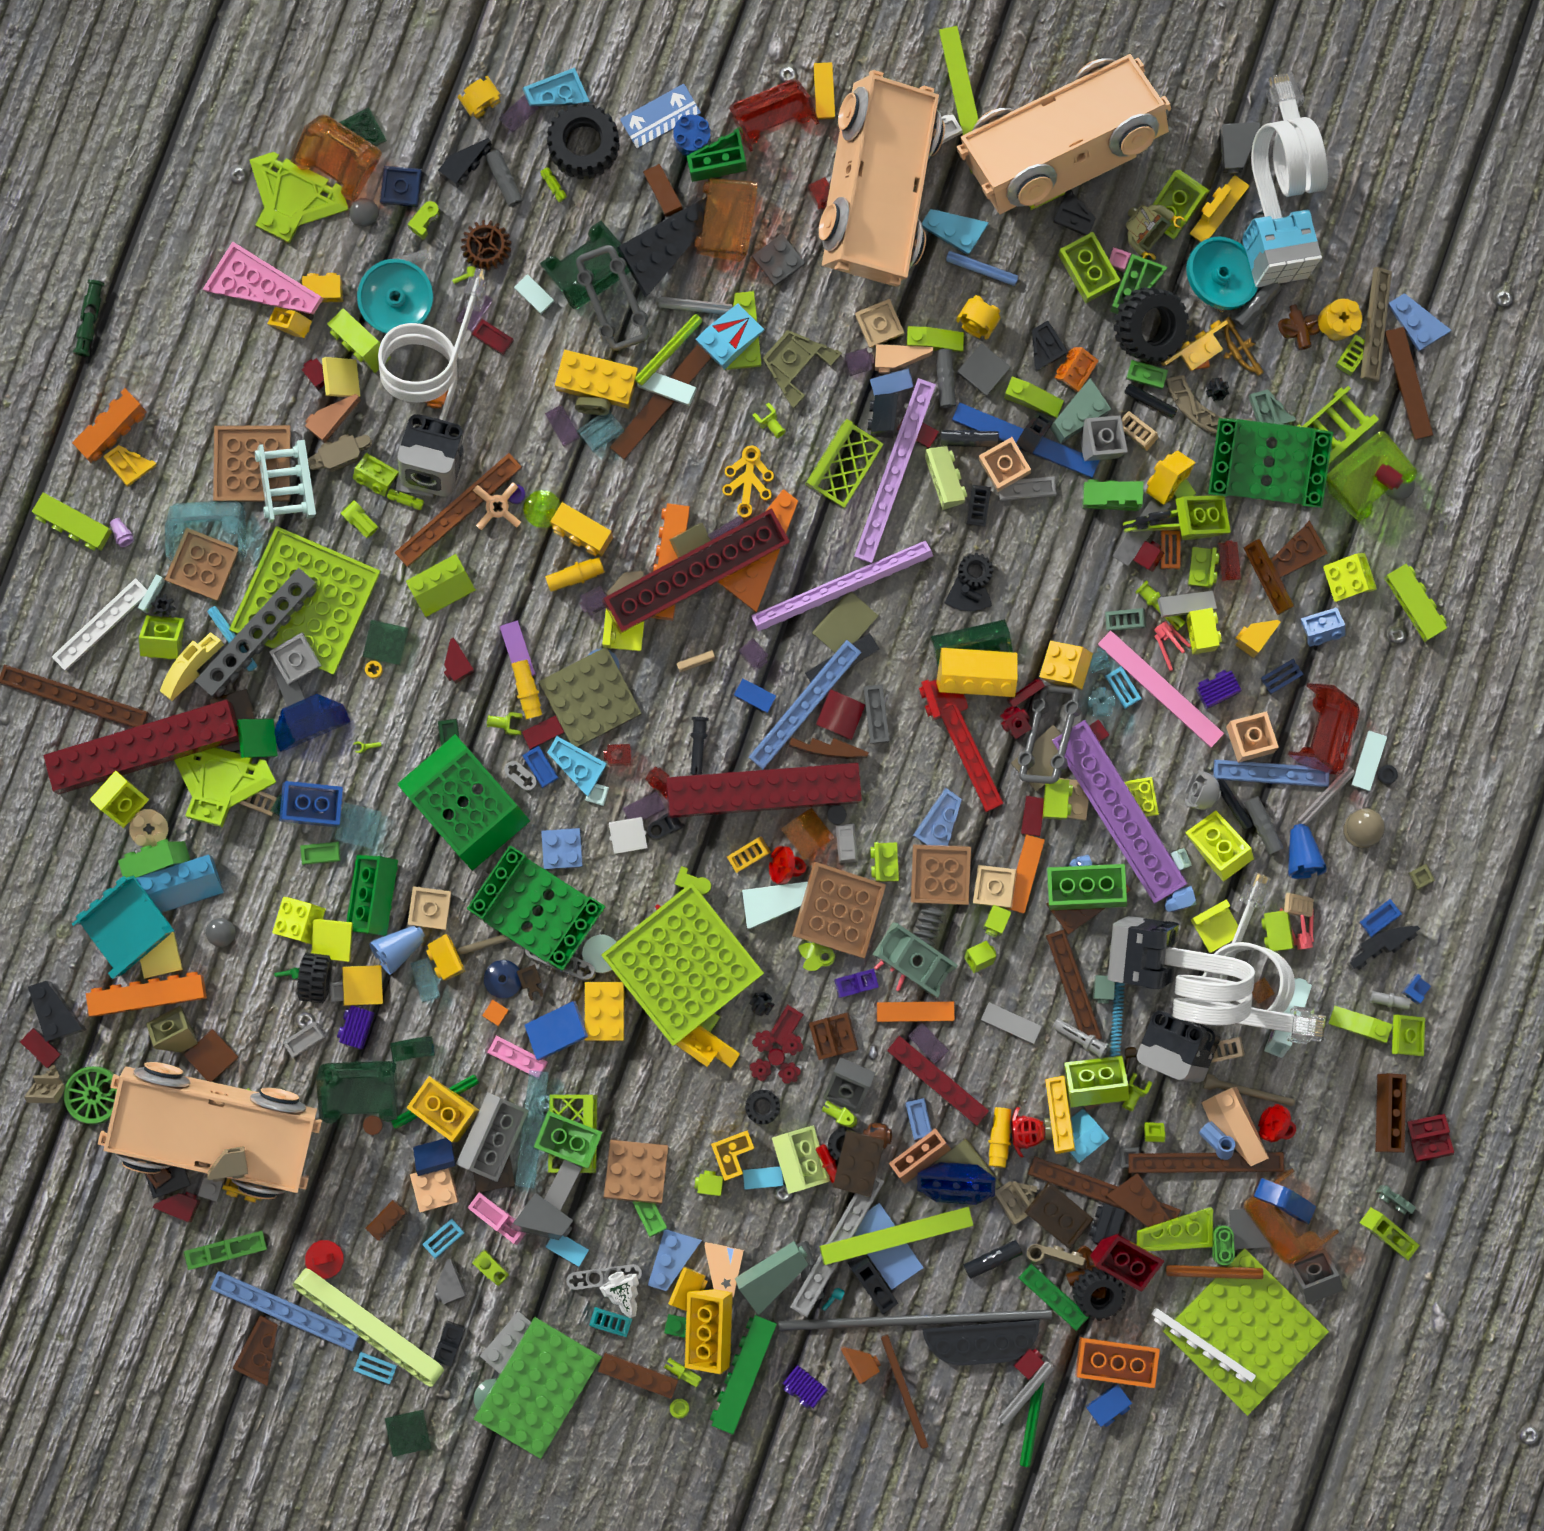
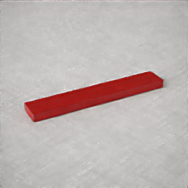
[938,700,1003,812]

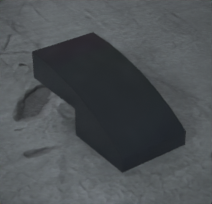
[433,1320,465,1367]

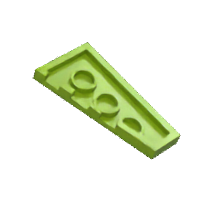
[725,291,762,370]
[1137,1207,1213,1251]

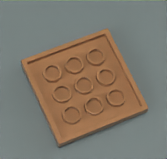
[213,425,291,502]
[792,862,886,959]

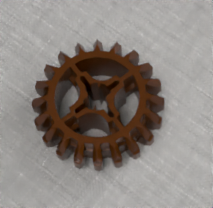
[461,220,512,271]

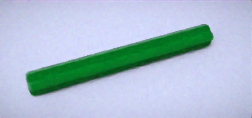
[391,1075,479,1129]
[1020,1369,1045,1467]

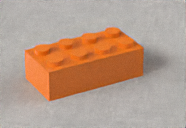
[1075,1337,1160,1388]

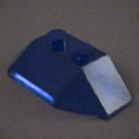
[274,694,351,752]
[917,1162,996,1205]

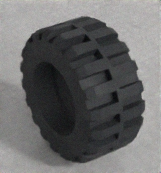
[547,103,620,179]
[1113,287,1189,362]

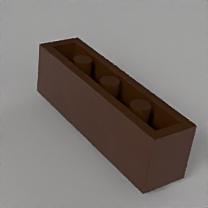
[1375,1073,1406,1153]
[598,1352,679,1399]

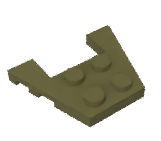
[763,330,842,409]

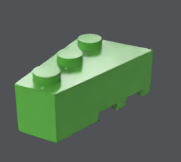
[1082,480,1144,511]

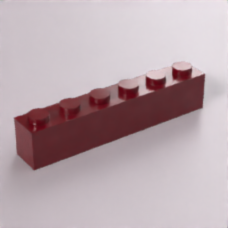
[887,1036,989,1126]

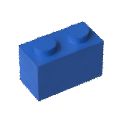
[1085,1383,1132,1427]

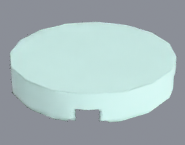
[582,934,616,973]

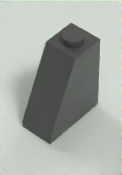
[1220,122,1260,176]
[510,1193,573,1240]

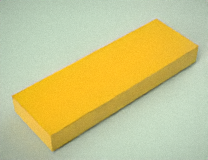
[814,62,835,120]

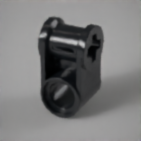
[648,813,685,841]

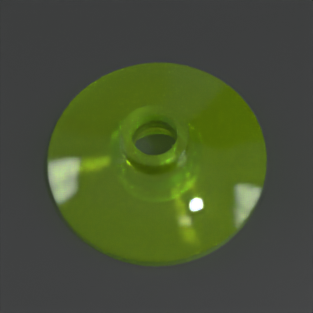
[523,490,561,528]

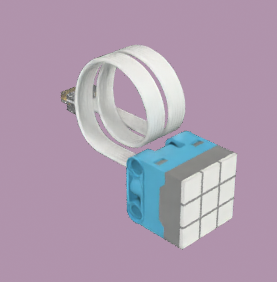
[1243,72,1328,287]

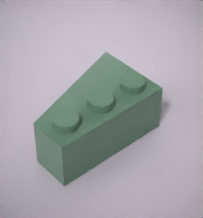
[1050,378,1111,444]

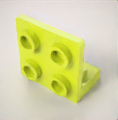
[1323,553,1377,602]
[602,609,644,651]
[272,897,326,945]
[1191,899,1238,953]

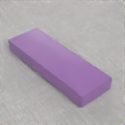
[499,620,536,676]

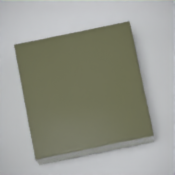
[1408,864,1435,890]

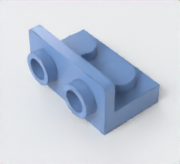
[1301,608,1345,646]

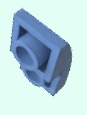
[870,368,914,396]

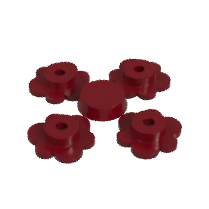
[750,1030,803,1084]

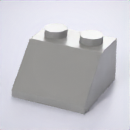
[1081,415,1128,461]

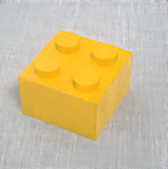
[1039,641,1093,690]

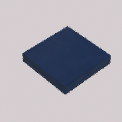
[380,166,422,207]
[413,1138,456,1176]

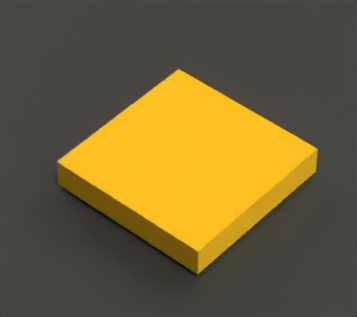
[342,965,383,1006]

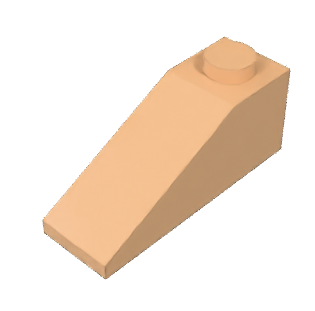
[875,344,933,374]

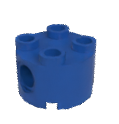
[673,114,711,156]

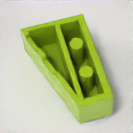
[327,309,391,373]

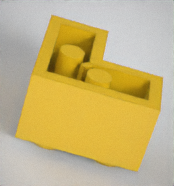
[1145,450,1196,505]
[711,1130,754,1181]

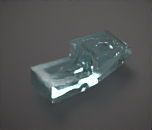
[410,958,441,1003]

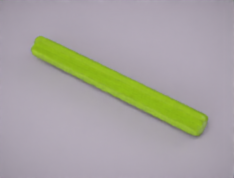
[635,314,702,386]

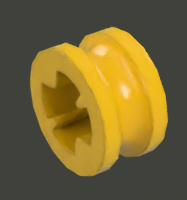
[365,661,383,679]

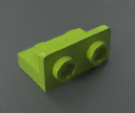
[353,453,399,497]
[1188,547,1219,588]
[870,842,899,882]

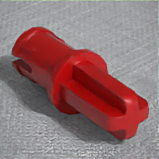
[816,1144,837,1183]

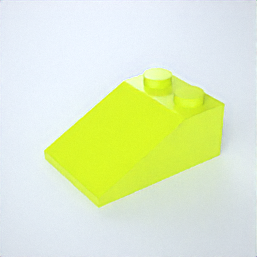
[1186,810,1254,882]

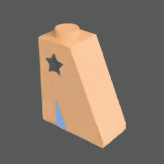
[705,1242,744,1297]

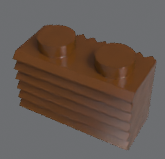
[365,1200,407,1241]

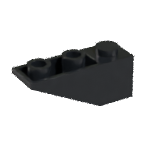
[438,138,492,189]

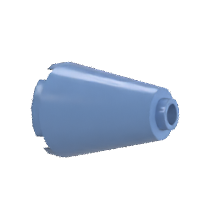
[369,926,425,975]

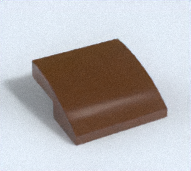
[809,1012,859,1060]

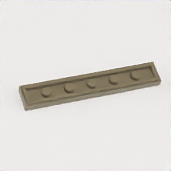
[1360,267,1392,382]

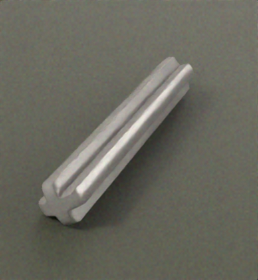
[658,297,733,315]
[1297,767,1355,826]
[998,1361,1054,1425]

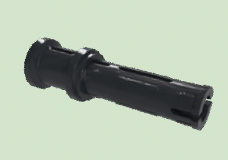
[690,717,709,775]

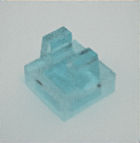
[1089,647,1110,673]

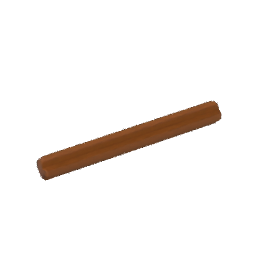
[1166,1265,1264,1279]

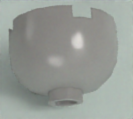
[1185,770,1221,810]

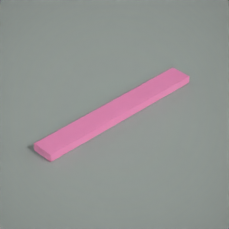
[1098,630,1224,748]

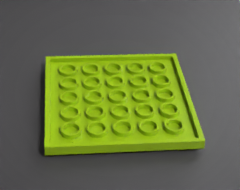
[229,526,381,675]
[601,882,764,1046]
[1162,1248,1329,1416]

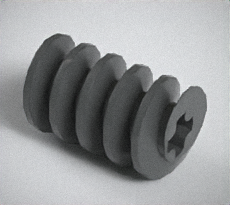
[913,904,945,946]

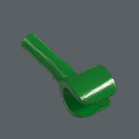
[275,968,299,980]

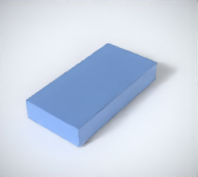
[905,1098,932,1140]

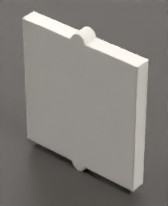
[609,817,647,854]

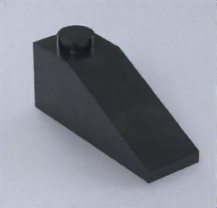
[847,1255,898,1314]

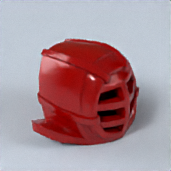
[1011,1107,1045,1158]

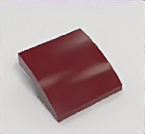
[816,689,865,740]
[1407,1114,1454,1163]

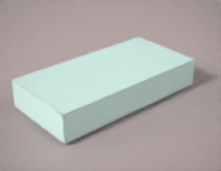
[514,274,554,314]
[138,574,166,613]

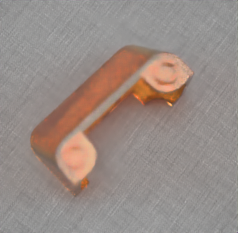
[291,115,382,202]
[695,178,758,262]

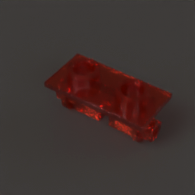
[1218,540,1241,581]
[645,766,669,800]

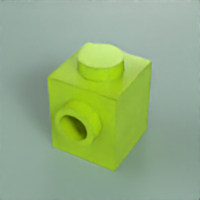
[964,940,996,973]
[694,1170,723,1196]

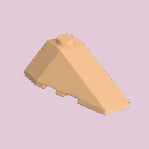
[1201,1087,1269,1166]

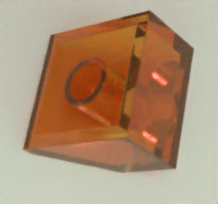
[781,808,835,862]

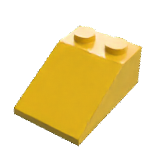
[407,1076,480,1142]

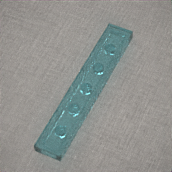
[515,1070,549,1188]

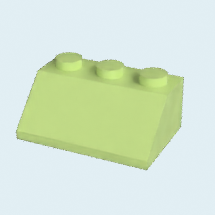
[925,446,967,510]
[772,1125,830,1194]

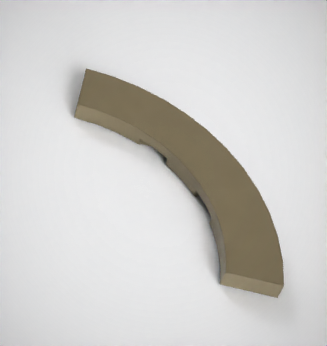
[1166,375,1253,435]

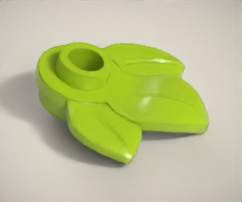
[798,943,835,971]

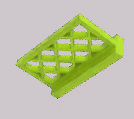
[805,419,884,508]
[548,1095,598,1173]

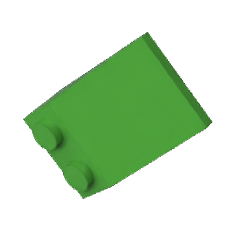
[533,1111,602,1169]

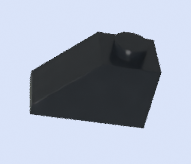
[1016,412,1054,454]

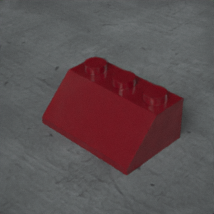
[1090,1234,1164,1292]

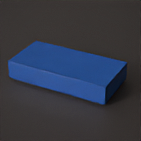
[734,678,776,714]
[522,746,559,788]
[1359,899,1402,937]

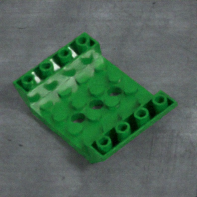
[1208,418,1333,508]
[397,734,530,871]
[467,845,606,971]

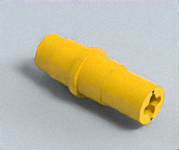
[545,557,605,592]
[511,659,542,719]
[988,1107,1012,1168]

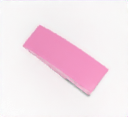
[468,1192,526,1245]

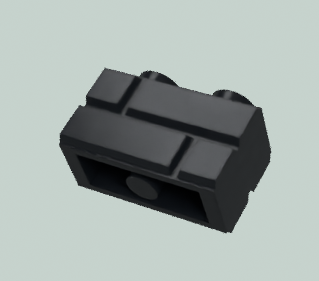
[1089,1203,1126,1243]

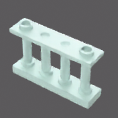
[255,440,316,523]

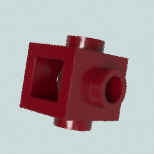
[1000,706,1032,739]

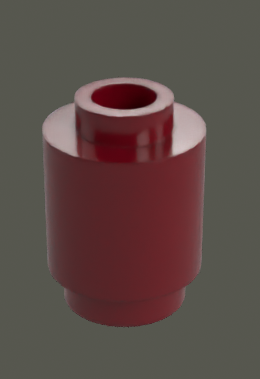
[1374,463,1404,490]

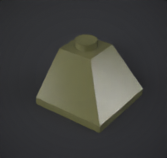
[146,1005,198,1053]

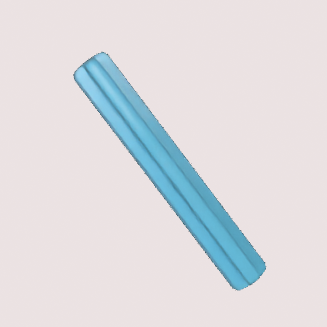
[207,606,257,671]

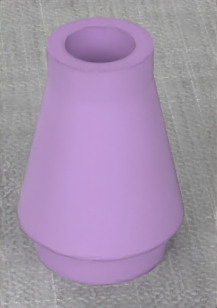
[110,518,134,547]

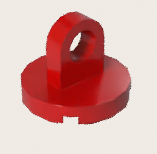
[769,846,806,885]
[1258,1104,1296,1143]
[305,1240,344,1279]

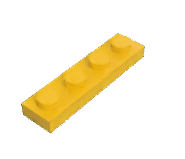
[1045,1076,1076,1154]

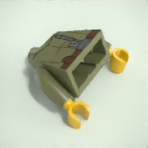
[1126,205,1186,260]

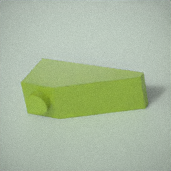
[907,326,964,352]
[1004,376,1064,419]
[1328,1006,1393,1044]
[1359,1207,1420,1261]

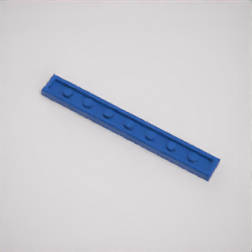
[952,402,1100,478]

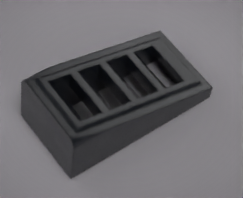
[967,485,991,527]

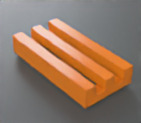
[1161,530,1180,569]

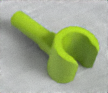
[452,266,478,284]
[353,741,382,754]

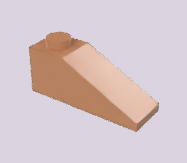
[305,394,361,443]

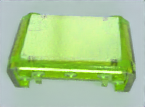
[1326,431,1418,522]

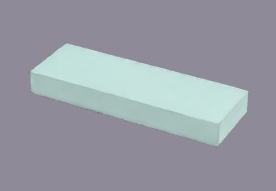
[637,372,697,406]
[1351,731,1387,791]

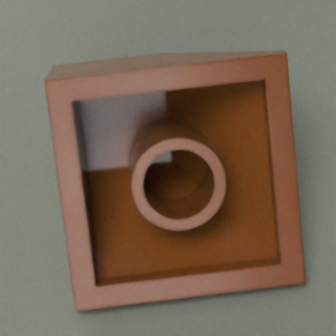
[840,1346,881,1384]

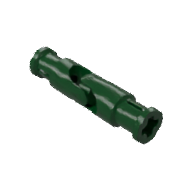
[72,279,105,357]

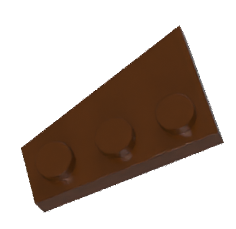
[1106,1173,1170,1227]

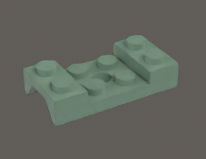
[873,922,958,998]

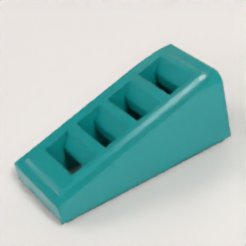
[589,1307,633,1337]

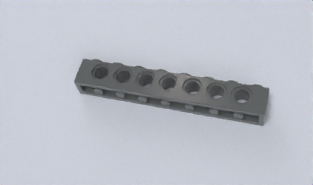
[195,568,318,699]

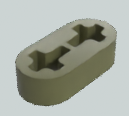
[575,397,611,415]

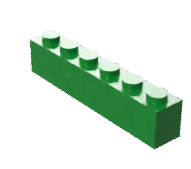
[710,1314,777,1434]

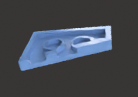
[913,788,962,846]
[648,1230,702,1291]

